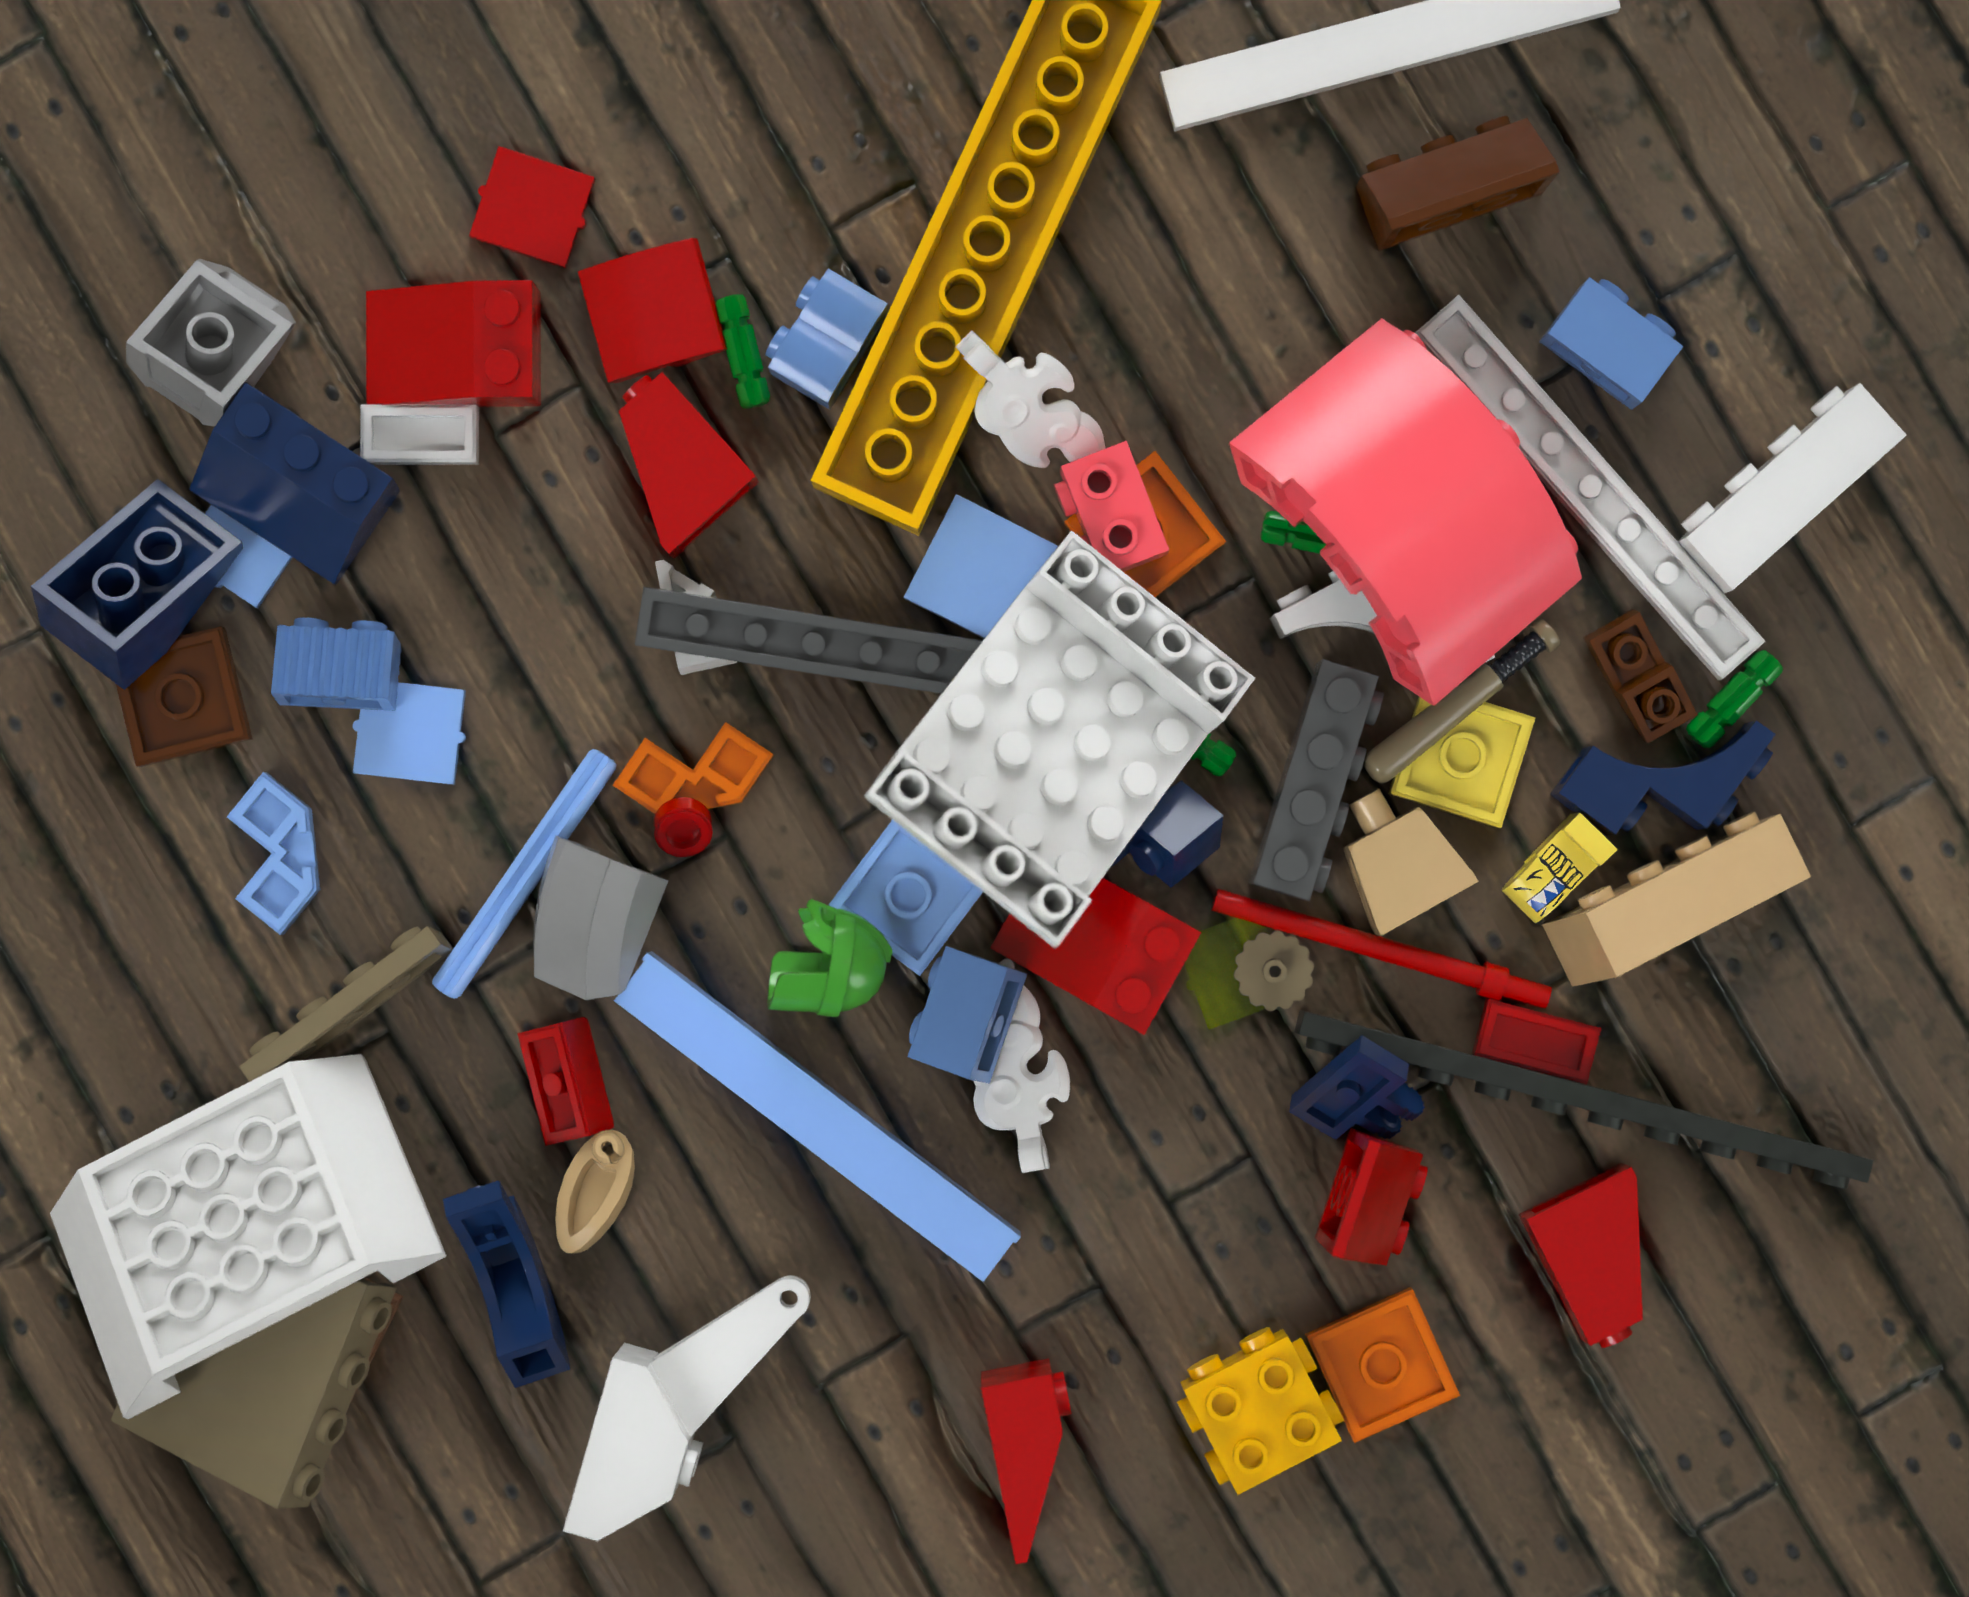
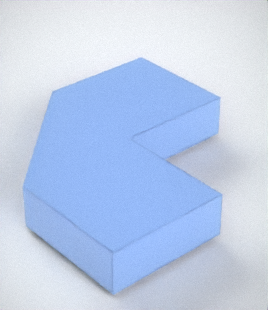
[227,772,320,935]

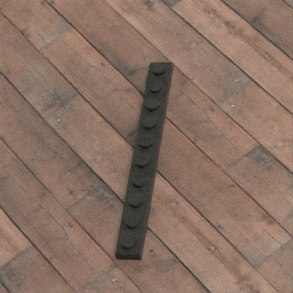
[1294,1010,1874,1189]

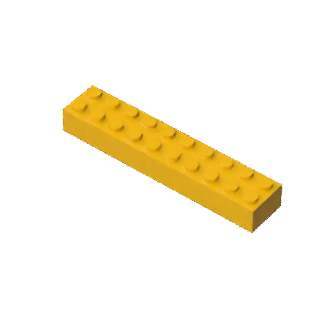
[811,0,1162,536]

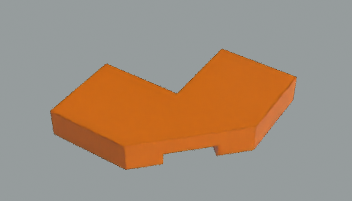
[612,722,774,814]

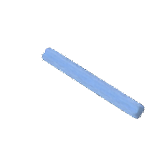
[432,749,617,999]

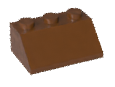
[1356,116,1560,251]

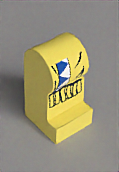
[1502,813,1618,923]

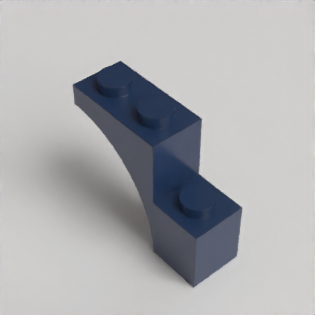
[1550,721,1776,835]
[1108,780,1224,888]

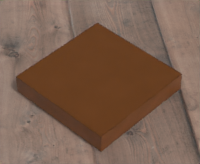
[116,626,253,767]

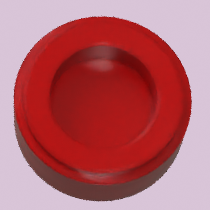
[654,797,713,857]

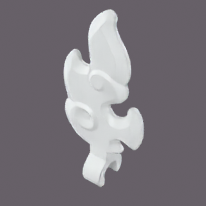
[956,330,1106,468]
[973,959,1070,1173]

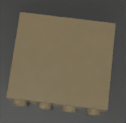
[111,1278,397,1509]

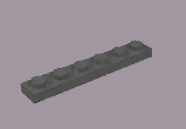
[634,586,983,694]

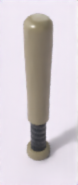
[1363,618,1561,783]

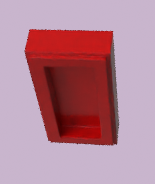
[1472,998,1601,1084]

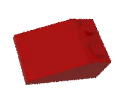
[366,280,541,407]
[990,878,1202,1035]
[1314,1128,1428,1266]
[981,1358,1072,1565]

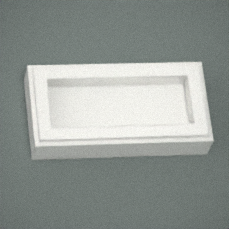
[360,405,479,465]

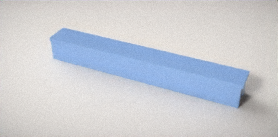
[614,951,1021,1282]

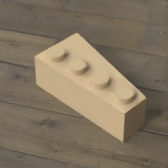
[1542,811,1811,987]

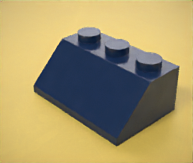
[189,382,400,586]

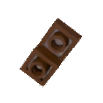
[1583,609,1698,744]

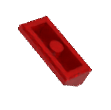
[517,1017,614,1146]

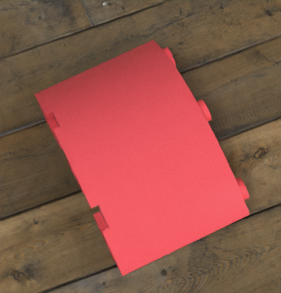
[1229,318,1582,706]

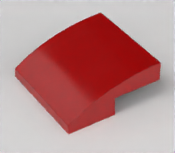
[577,238,727,383]

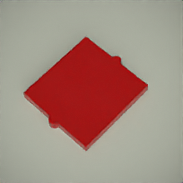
[469,146,596,269]

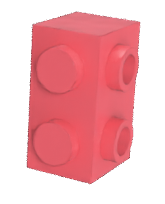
[1054,440,1169,572]

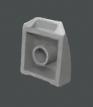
[126,259,296,426]
[533,835,668,1000]

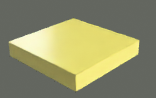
[1388,697,1536,828]

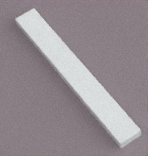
[1159,0,1621,132]
[1415,294,1766,681]

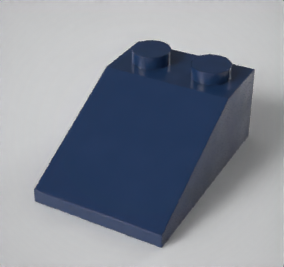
[31,479,243,690]

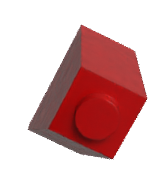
[619,372,759,559]
[1518,1163,1643,1348]

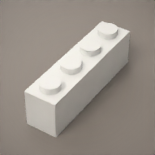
[1677,383,1907,594]

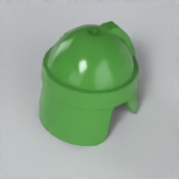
[767,899,892,1017]

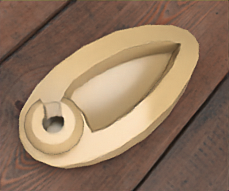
[555,1130,635,1254]

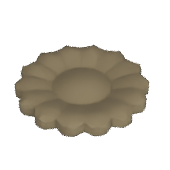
[1234,930,1314,1011]

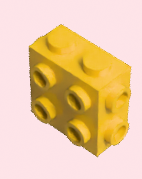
[1177,1327,1344,1495]

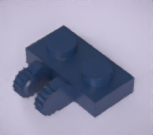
[1289,1035,1425,1140]

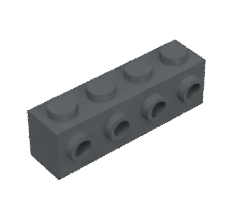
[1248,659,1384,901]

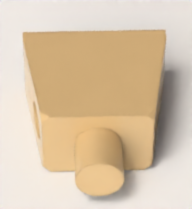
[1343,788,1479,936]

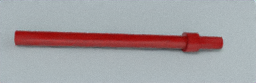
[1211,889,1552,1009]

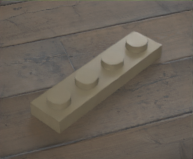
[239,926,453,1082]

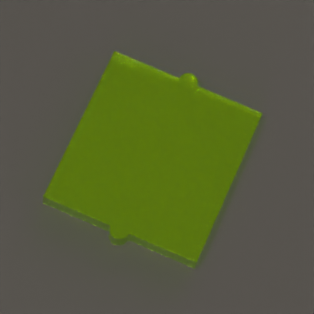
[1184,918,1275,1030]

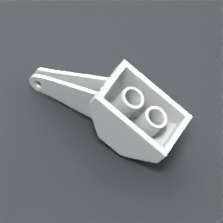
[563,1275,811,1541]

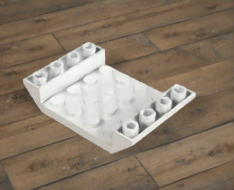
[864,530,1255,948]
[50,1054,446,1419]

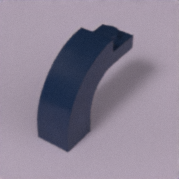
[443,1180,571,1388]

